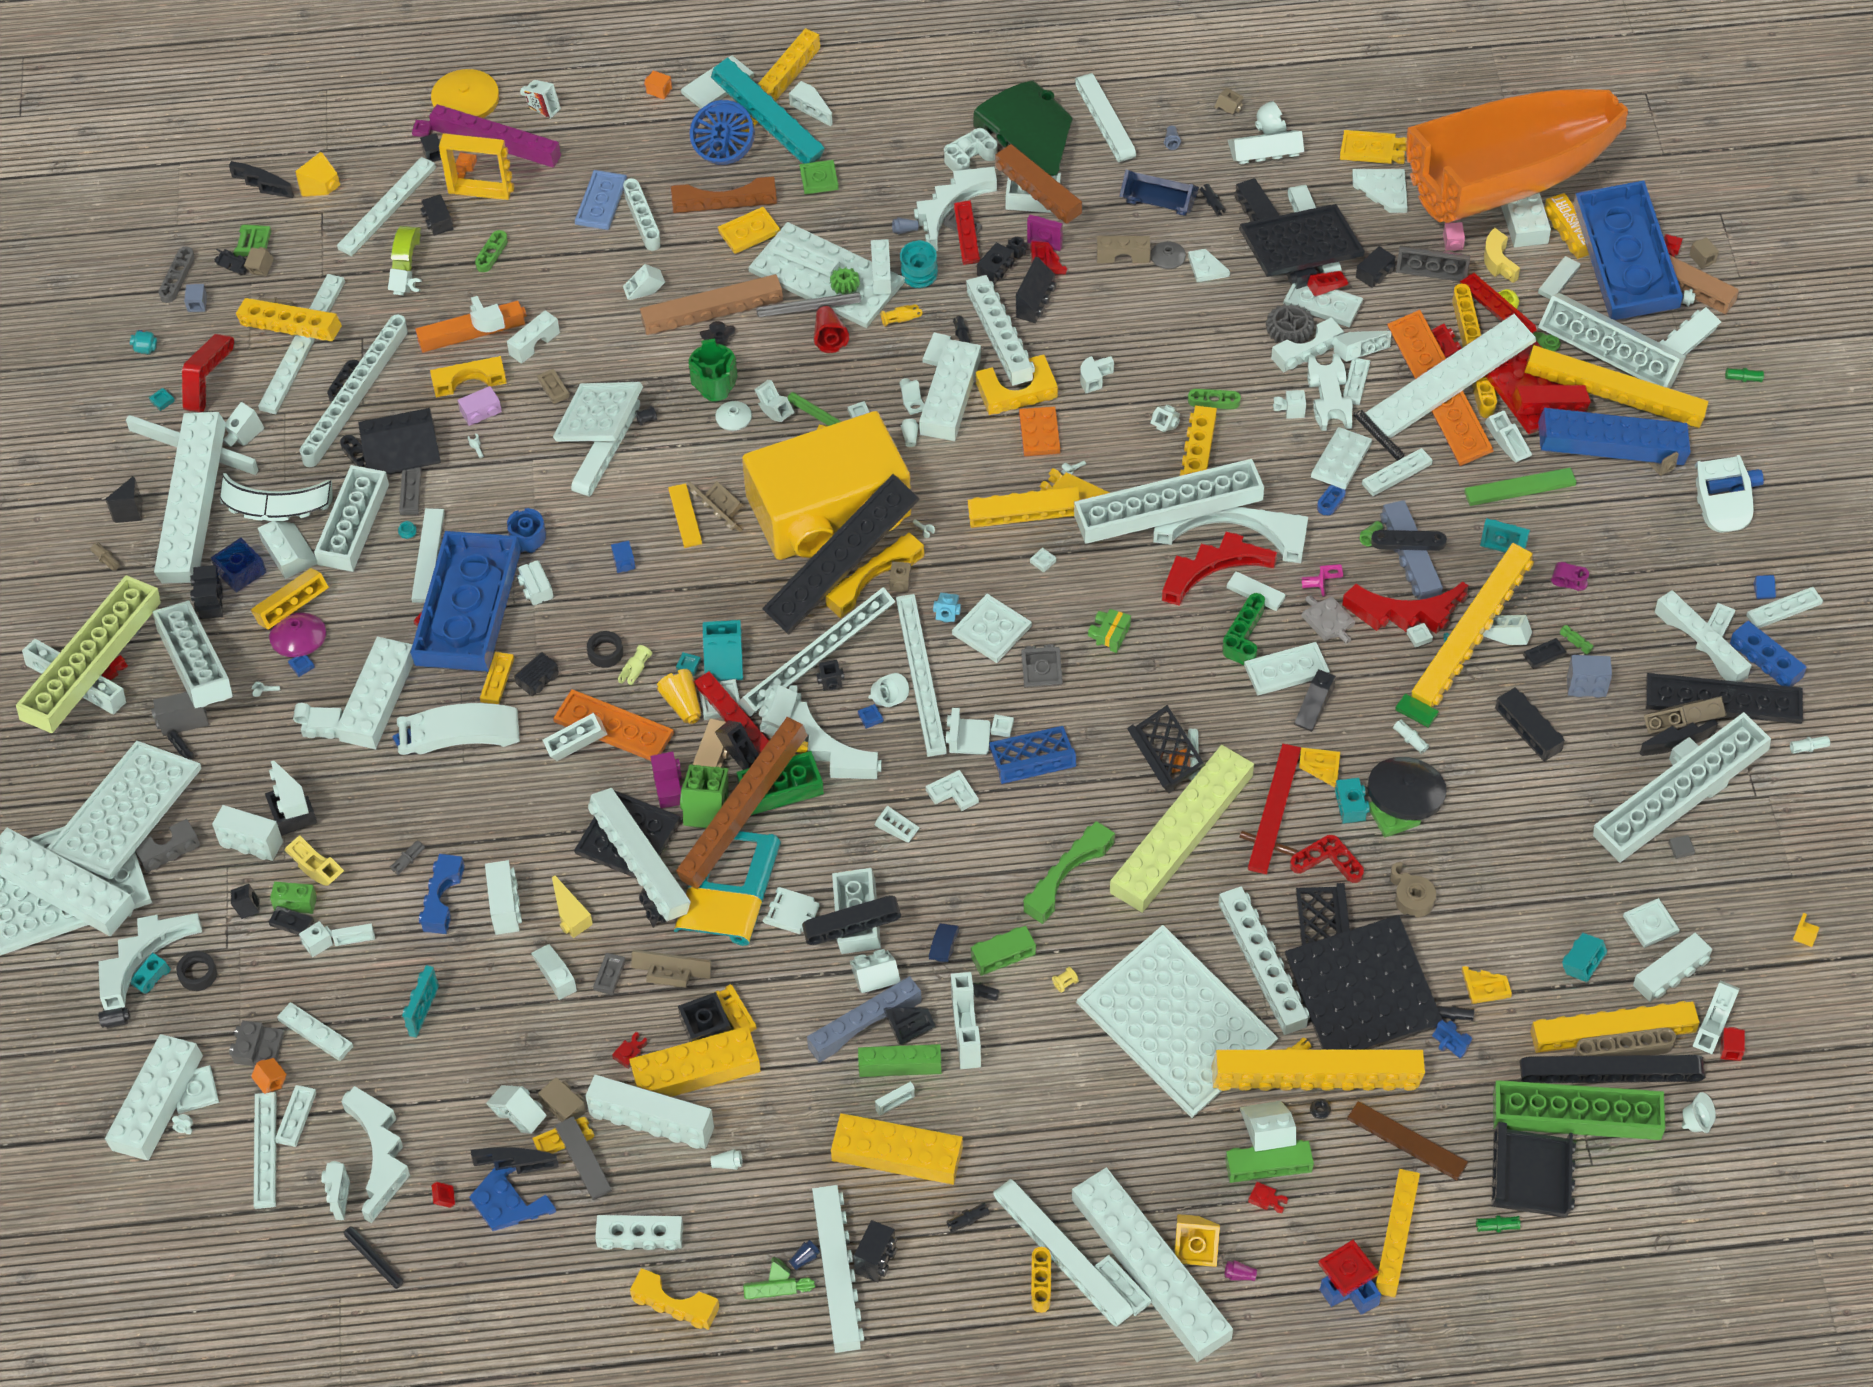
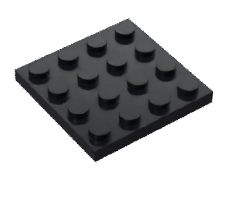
[574,790,681,879]

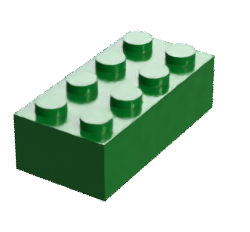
[737,751,824,815]

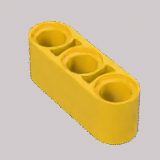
[1031,1247,1051,1313]

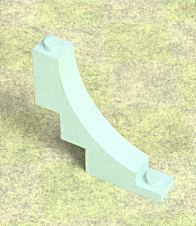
[789,685,882,779]
[341,1086,410,1223]

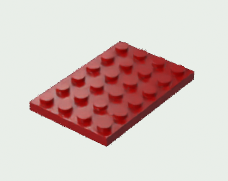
[1485,341,1588,434]

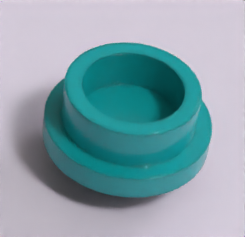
[398,521,417,539]

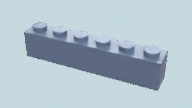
[1380,500,1443,600]

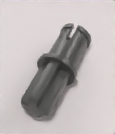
[390,840,425,875]

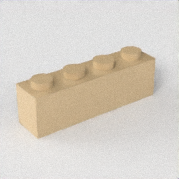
[693,719,729,768]

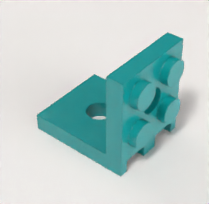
[1480,518,1530,553]

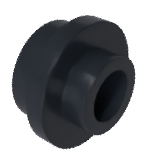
[1310,1099,1331,1119]

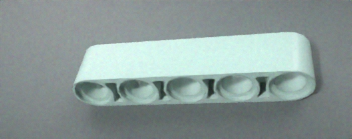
[623,178,661,251]

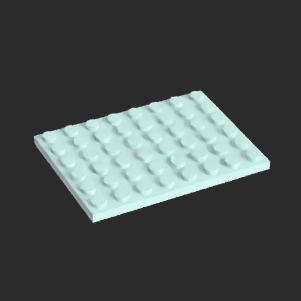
[0,826,152,956]
[1076,925,1278,1118]

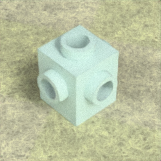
[1151,404,1180,432]

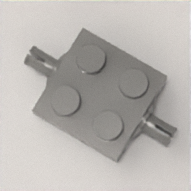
[1302,595,1355,644]

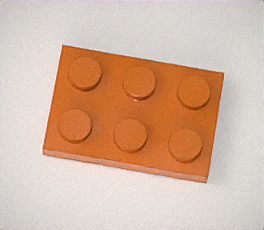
[1019,406,1060,456]

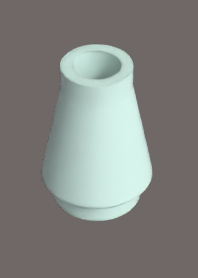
[901,419,919,447]
[711,1149,743,1170]

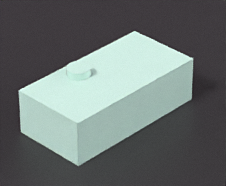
[832,868,881,954]

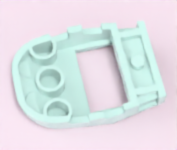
[1695,455,1753,533]

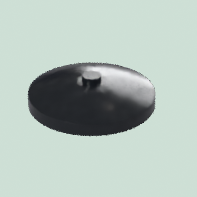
[1367,757,1447,820]

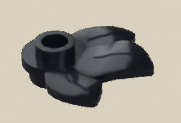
[700,321,735,345]

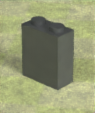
[151,692,209,736]

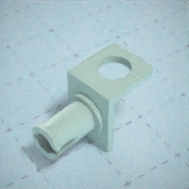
[900,378,925,415]

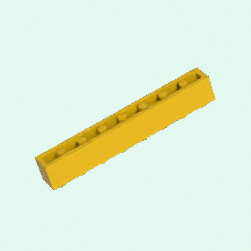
[1530,1001,1700,1053]

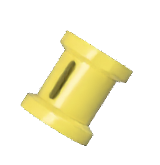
[1052,967,1079,993]

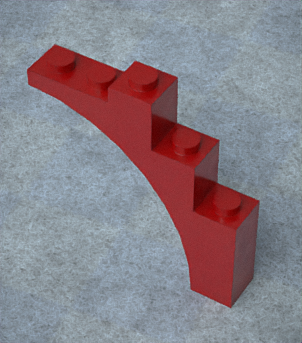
[1162,531,1277,606]
[1342,581,1469,634]

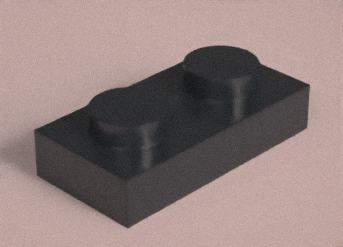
[268,906,314,935]

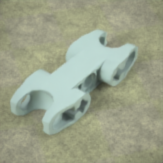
[1307,353,1353,431]

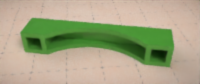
[1023,821,1115,924]

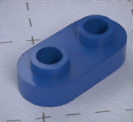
[1317,485,1346,515]

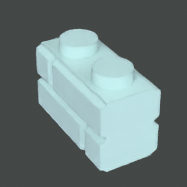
[517,560,553,605]

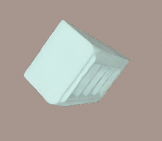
[874,806,920,843]

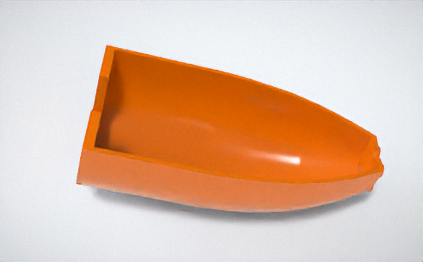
[1406,89,1628,223]

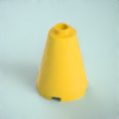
[656,669,701,724]

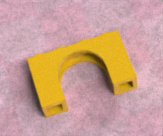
[976,354,1058,415]

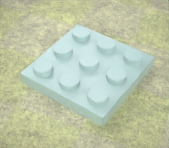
[952,594,1032,663]

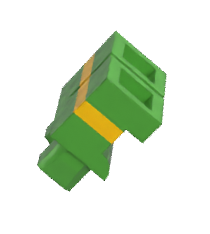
[1088,609,1131,653]

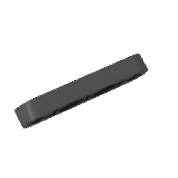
[158,246,195,303]

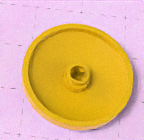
[431,69,499,118]

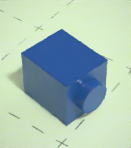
[611,541,636,573]

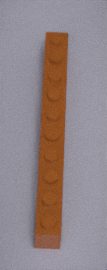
[676,717,808,890]

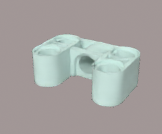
[944,128,997,171]

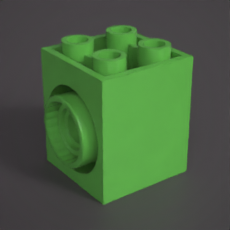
[680,765,729,828]

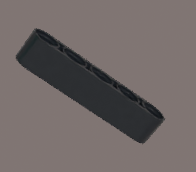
[802,895,901,945]

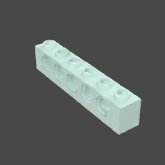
[22,639,126,715]

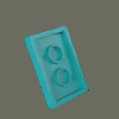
[402,965,439,1038]

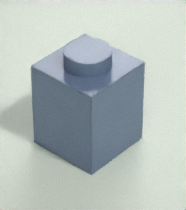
[184,284,207,312]

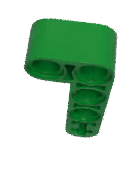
[1222,593,1265,665]

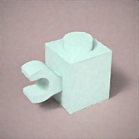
[388,269,422,295]
[1273,390,1306,419]

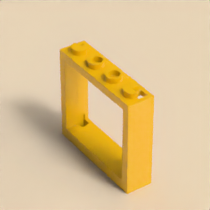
[439,133,514,200]

